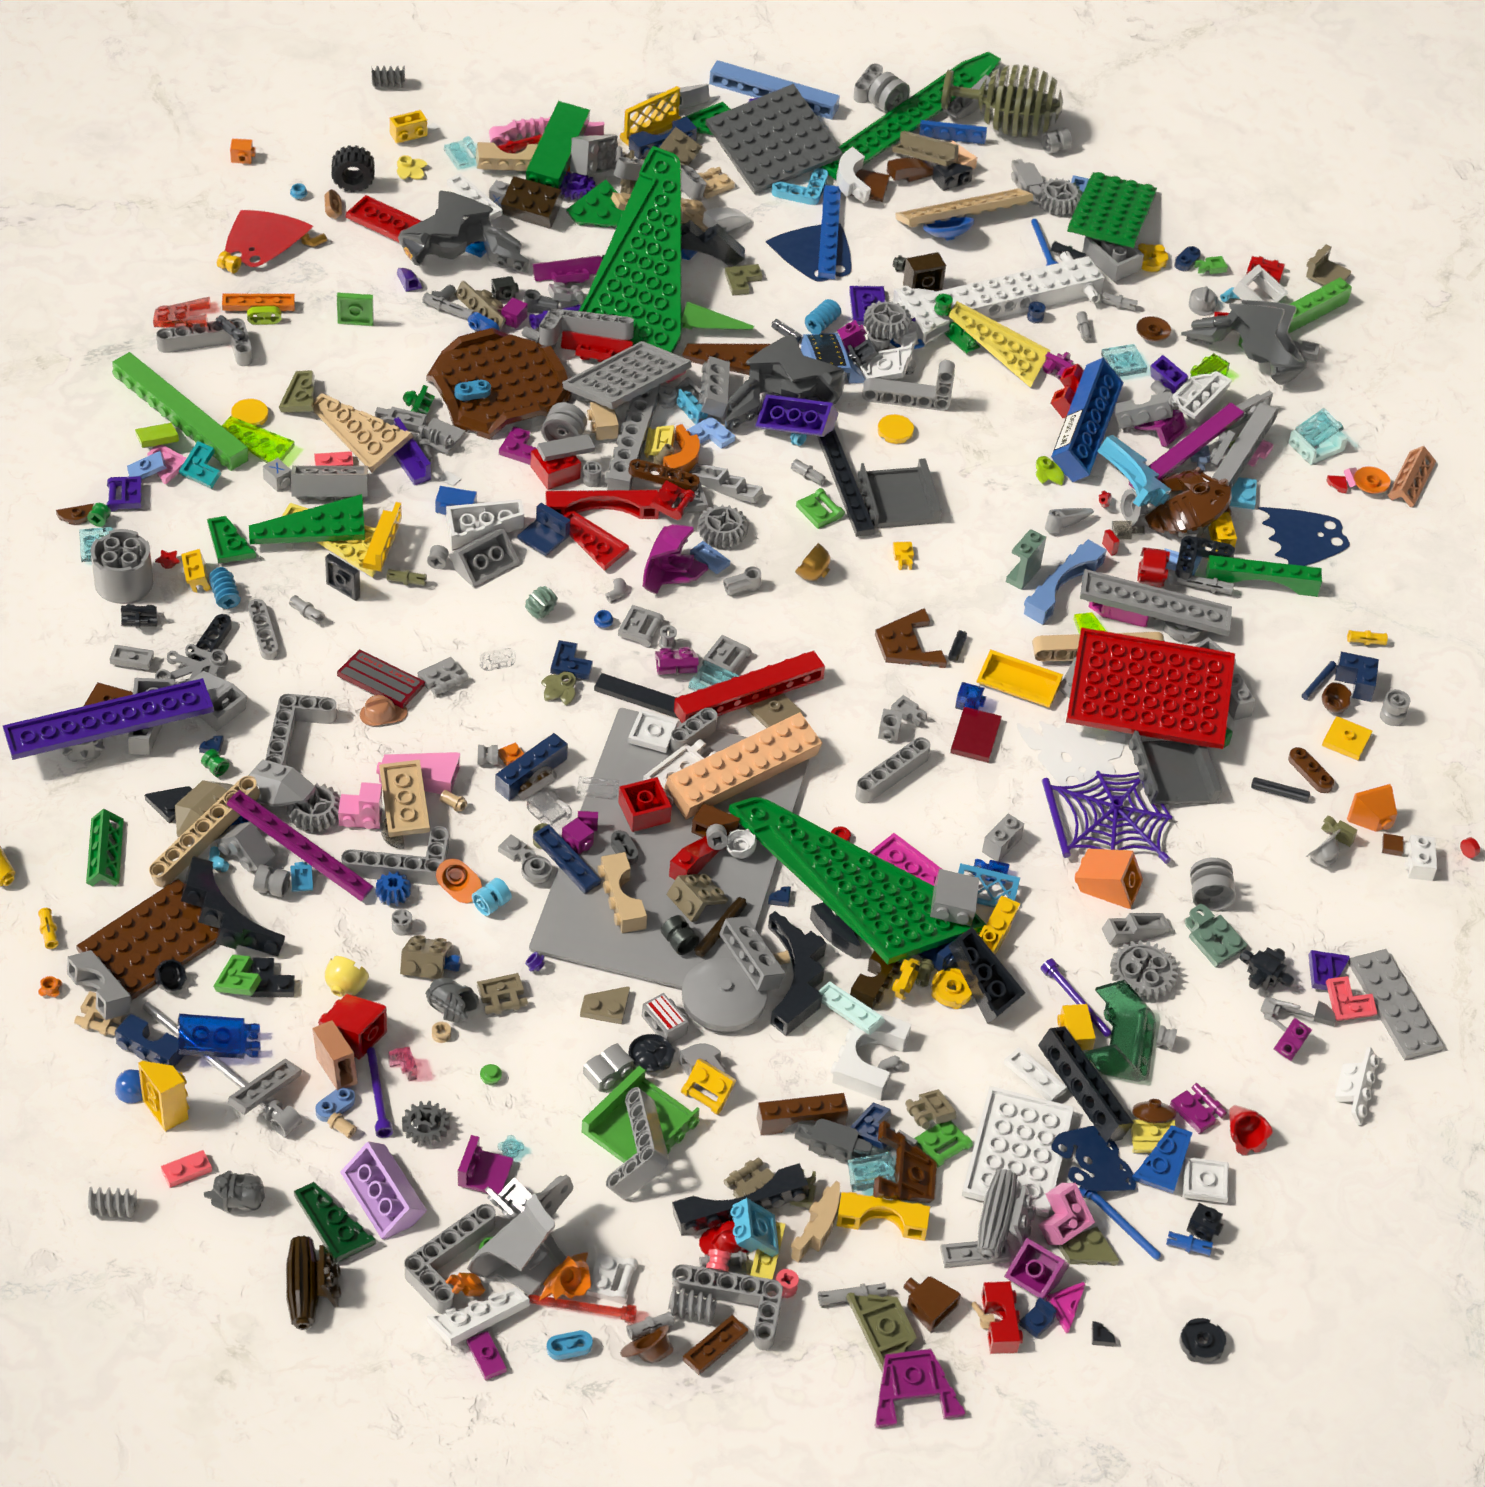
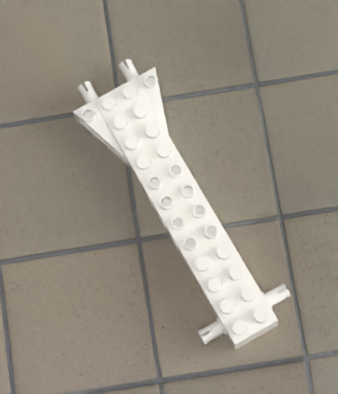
[893,251,1104,349]

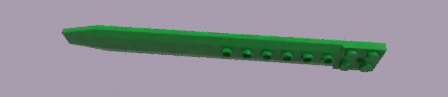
[819,51,1001,179]

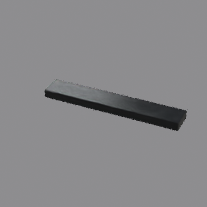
[594,673,678,718]

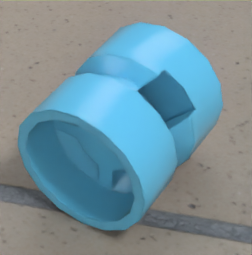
[472,878,512,916]

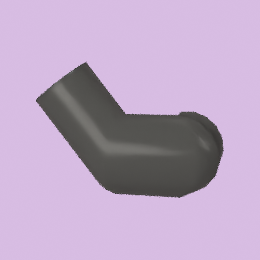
[431,285,456,300]

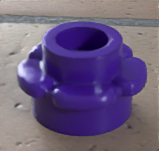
[525,952,545,972]

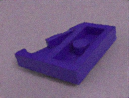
[1308,950,1350,990]

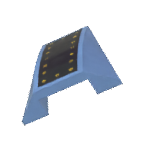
[801,333,866,384]

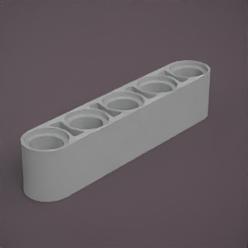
[855,737,931,803]

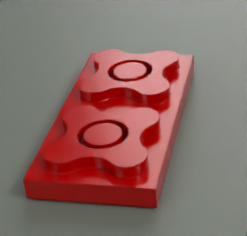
[346,195,422,242]

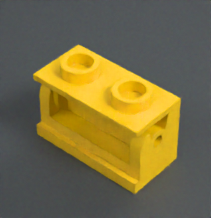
[1208,512,1237,553]
[1057,1004,1096,1051]

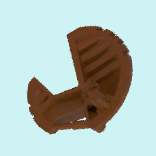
[1145,467,1232,534]

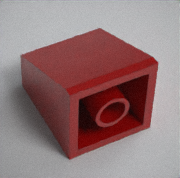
[318,994,387,1060]

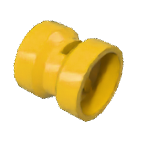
[217,251,242,274]

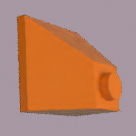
[1347,784,1397,832]

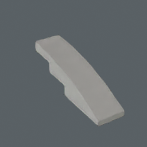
[689,463,764,503]

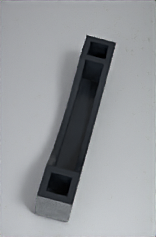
[672,1163,809,1236]

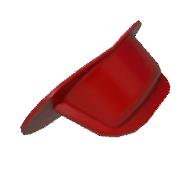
[699,1221,749,1256]

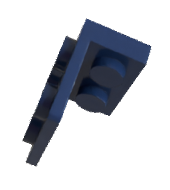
[517,502,570,556]

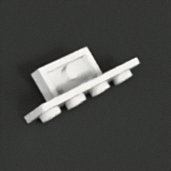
[1335,1047,1379,1125]

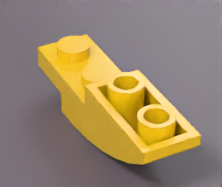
[979,895,1020,955]

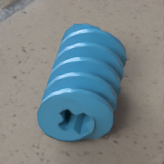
[805,299,842,334]
[209,567,241,609]

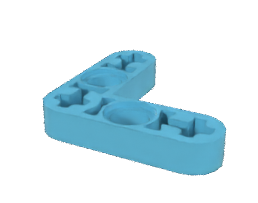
[772,168,828,205]

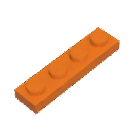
[222,293,295,311]

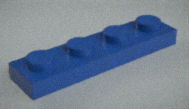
[919,120,987,144]

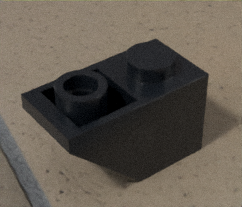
[932,163,973,191]

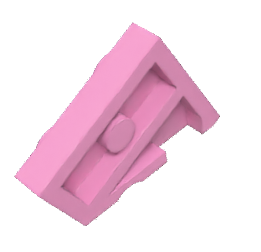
[147,445,187,484]

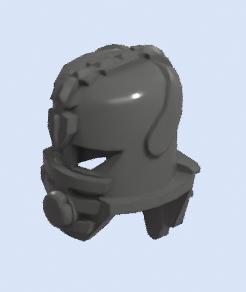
[425,977,479,1023]
[203,1170,265,1213]

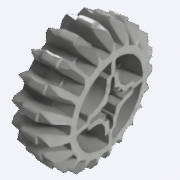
[1037,178,1082,216]
[864,300,912,340]
[697,504,748,549]
[287,783,341,833]

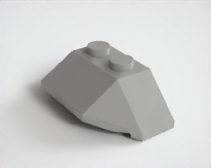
[246,759,317,807]

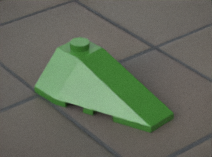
[681,302,754,330]

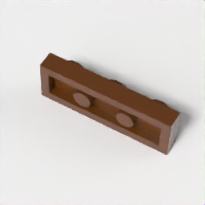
[683,1315,749,1375]

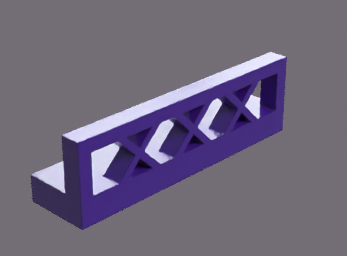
[393,417,431,485]

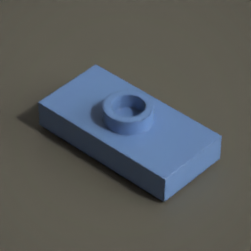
[127,451,166,480]
[690,541,730,574]

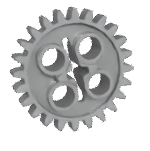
[1110,940,1178,1000]

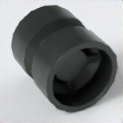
[661,915,699,955]

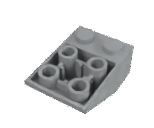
[570,135,618,175]
[191,671,247,731]

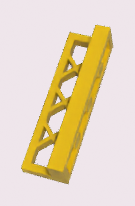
[362,502,402,571]

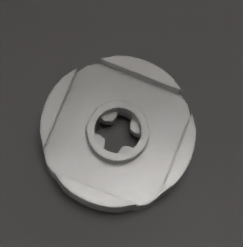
[1163,621,1202,644]

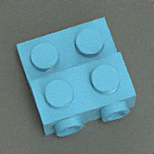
[731,1198,779,1257]

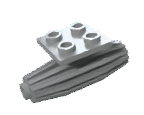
[977,1169,1036,1261]

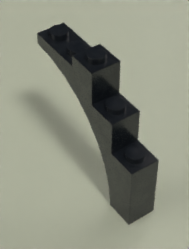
[681,220,745,267]
[181,856,285,956]
[768,911,826,1036]

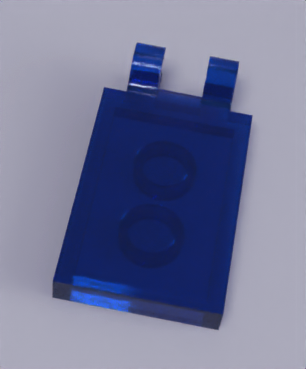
[178,1013,261,1059]

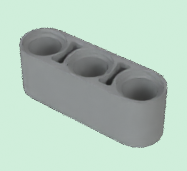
[853,64,883,103]
[670,708,717,753]

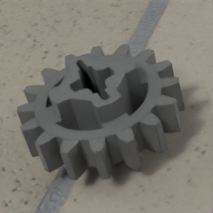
[402,1101,450,1146]

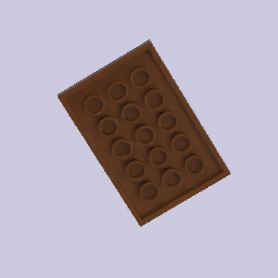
[76,879,219,1000]

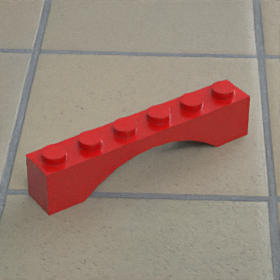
[545,490,659,519]

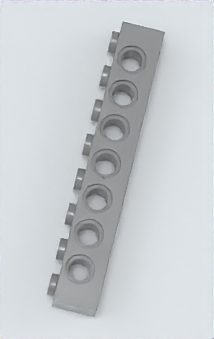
[605,384,661,490]

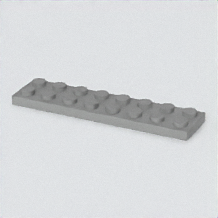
[1080,569,1232,636]

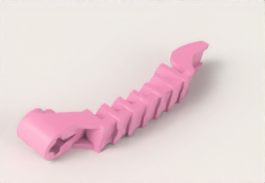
[489,117,604,146]

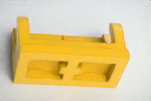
[181,549,211,593]

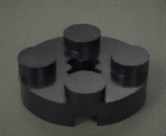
[1179,1318,1226,1363]

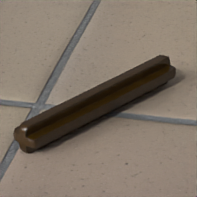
[694,897,747,957]

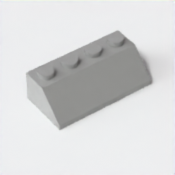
[291,465,368,499]

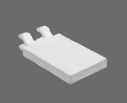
[643,739,717,805]

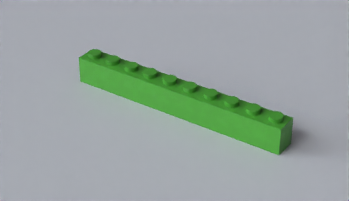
[112,352,248,471]

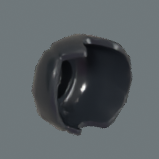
[154,959,187,992]

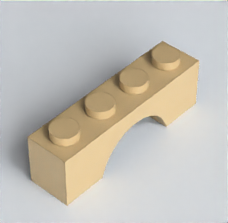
[475,142,538,171]
[598,852,647,933]

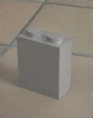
[930,869,979,926]

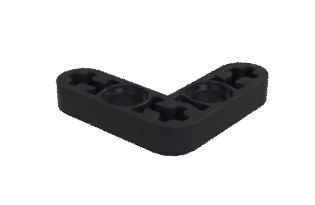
[1175,536,1235,580]

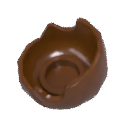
[1322,682,1352,713]

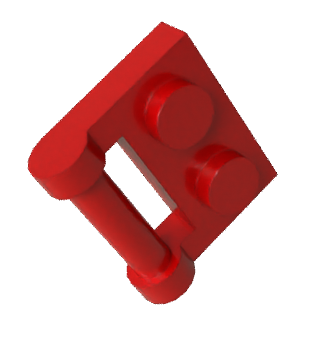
[650,480,696,520]

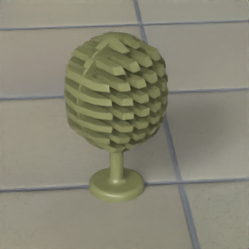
[941,64,1063,137]

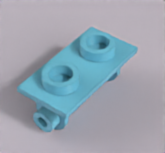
[676,389,708,425]

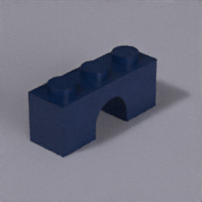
[115,1013,186,1068]

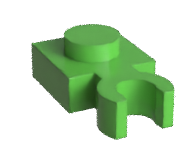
[1195,256,1228,274]

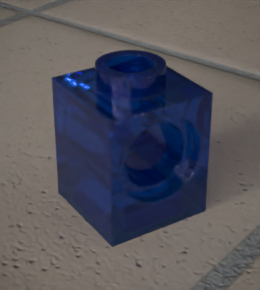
[955,682,986,710]

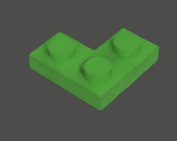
[213,954,262,996]

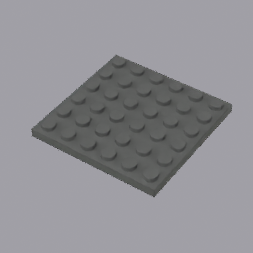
[706,84,843,195]

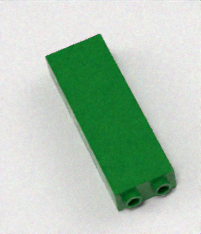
[526,101,590,189]

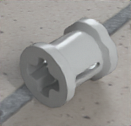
[659,625,677,650]

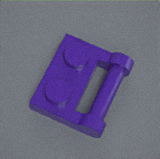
[106,476,142,512]

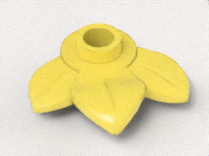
[397,155,427,179]

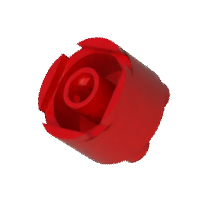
[1137,547,1170,587]

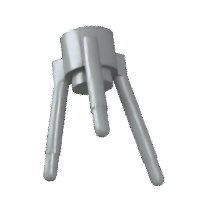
[1260,996,1313,1032]

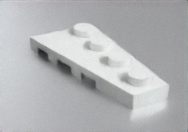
[426,1287,530,1346]

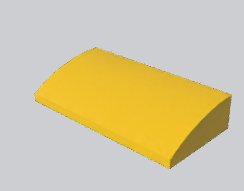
[976,649,1063,708]

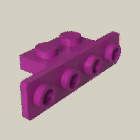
[533,256,602,285]

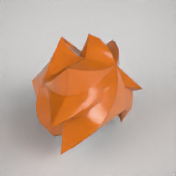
[539,1252,591,1301]

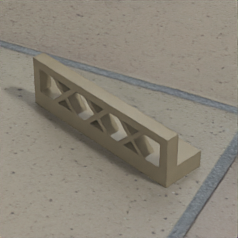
[892,131,959,166]

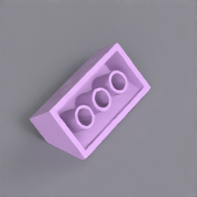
[340,1142,427,1239]

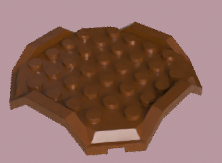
[426,328,572,440]

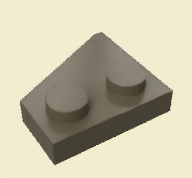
[580,986,630,1024]

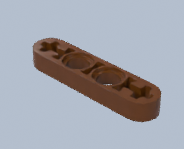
[628,459,700,492]

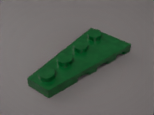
[294,1182,376,1263]

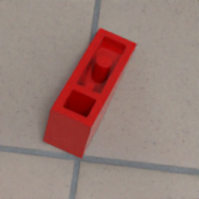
[669,836,721,880]

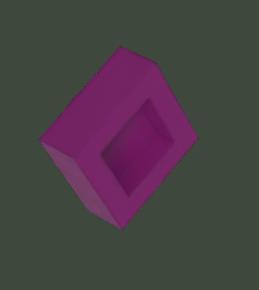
[578,811,598,831]

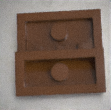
[850,169,890,202]

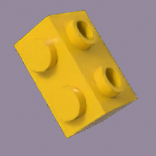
[389,110,427,143]

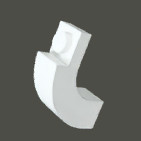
[836,147,871,203]

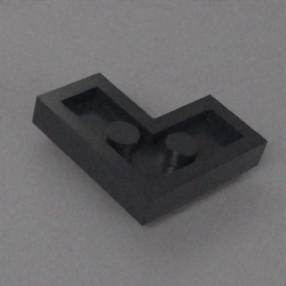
[250,958,295,997]

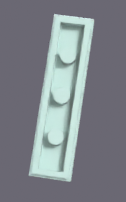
[819,981,885,1035]

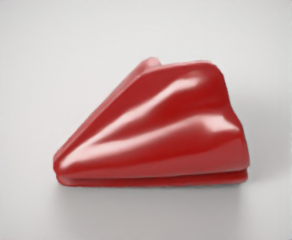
[1229,1105,1273,1155]

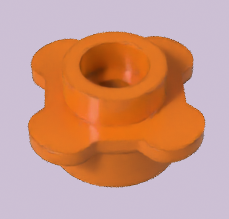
[38,976,62,997]

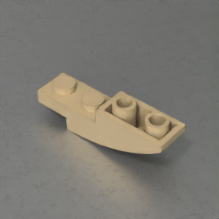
[791,1181,840,1263]

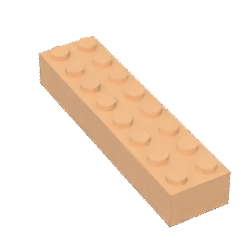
[664,712,822,819]

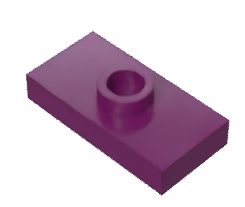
[466,1331,507,1381]

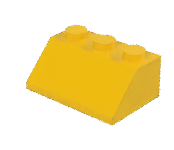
[138,1061,190,1132]

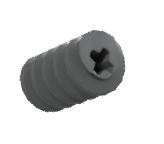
[371,66,405,87]

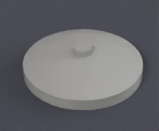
[681,958,767,1032]

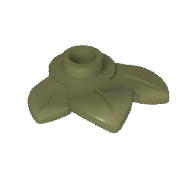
[541,672,576,706]

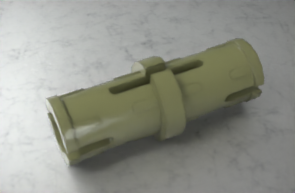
[387,569,427,586]

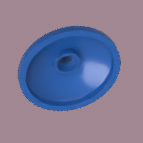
[923,216,974,241]

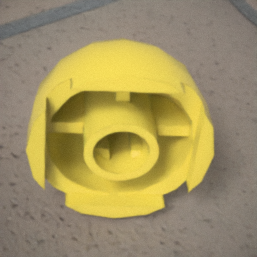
[325,956,369,997]

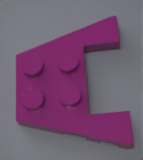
[875,1349,965,1428]

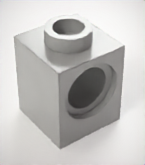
[878,708,903,742]

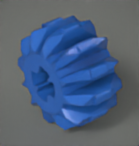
[376,871,411,907]

